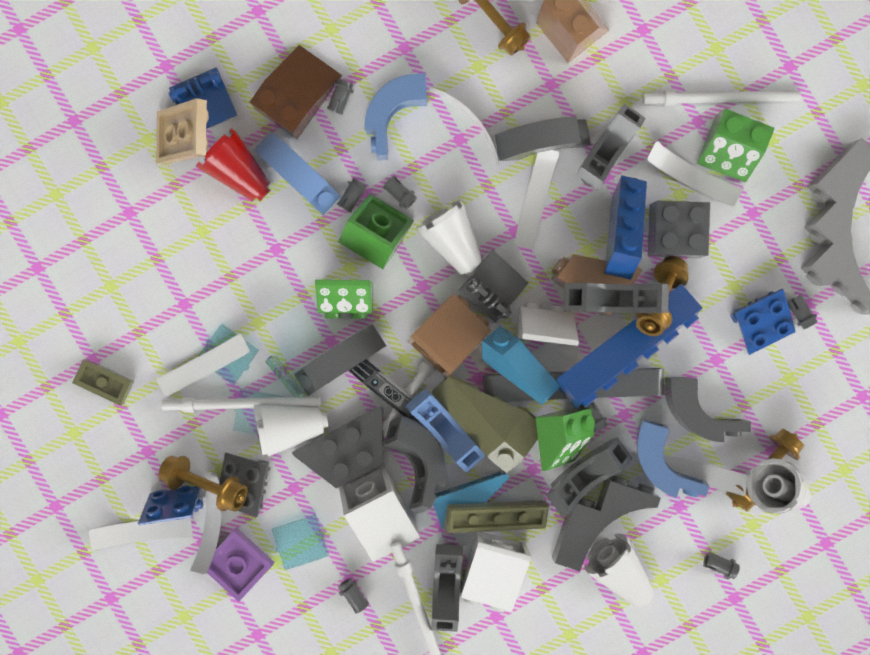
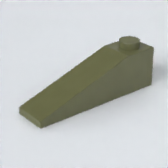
[432,375,538,473]

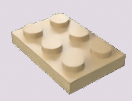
[156,99,208,165]

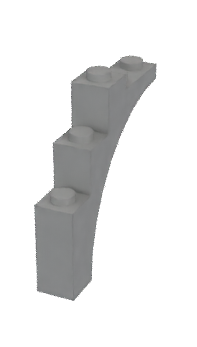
[801,138,870,315]

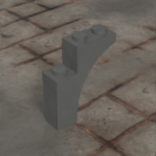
[552,475,661,572]

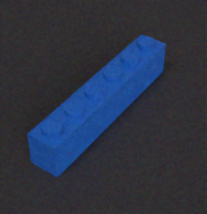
[556,284,703,409]

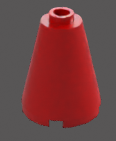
[196,128,271,202]

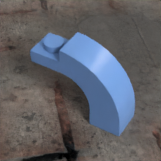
[364,73,427,160]
[253,131,341,215]
[406,388,486,473]
[637,418,710,498]

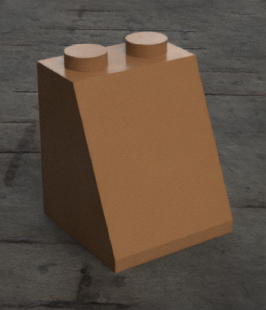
[536,0,609,63]
[551,254,643,315]
[407,294,491,377]

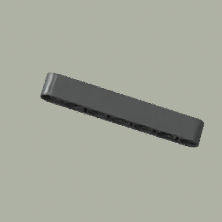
[483,368,665,402]

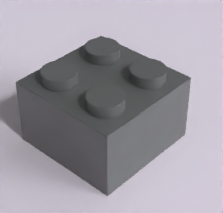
[648,200,710,258]

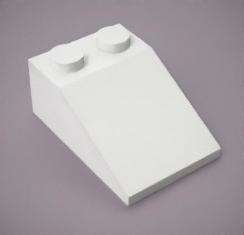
[515,302,579,346]

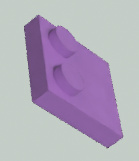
[207,527,275,602]

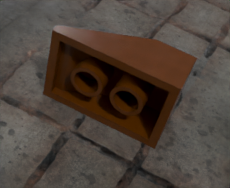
[249,45,342,139]

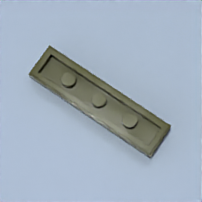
[444,501,549,533]

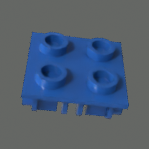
[168,67,238,129]
[730,289,796,355]
[138,486,203,526]

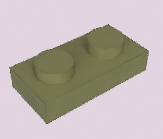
[72,359,134,405]

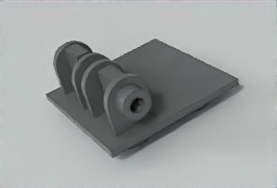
[459,250,528,323]
[219,452,271,517]

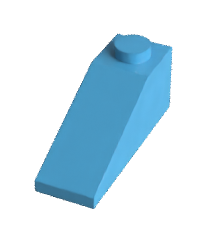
[482,326,560,405]
[433,470,509,530]

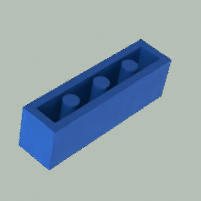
[604,175,647,280]

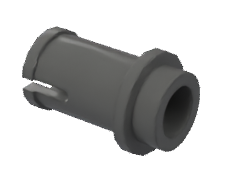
[327,79,354,115]
[383,176,417,209]
[337,177,367,213]
[787,294,818,330]
[579,401,608,433]
[703,551,740,579]
[338,578,369,614]

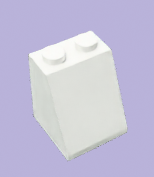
[339,464,420,562]
[460,532,531,612]

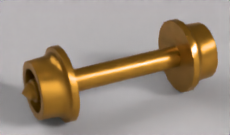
[459,0,531,56]
[636,256,689,336]
[726,428,805,512]
[158,456,248,512]

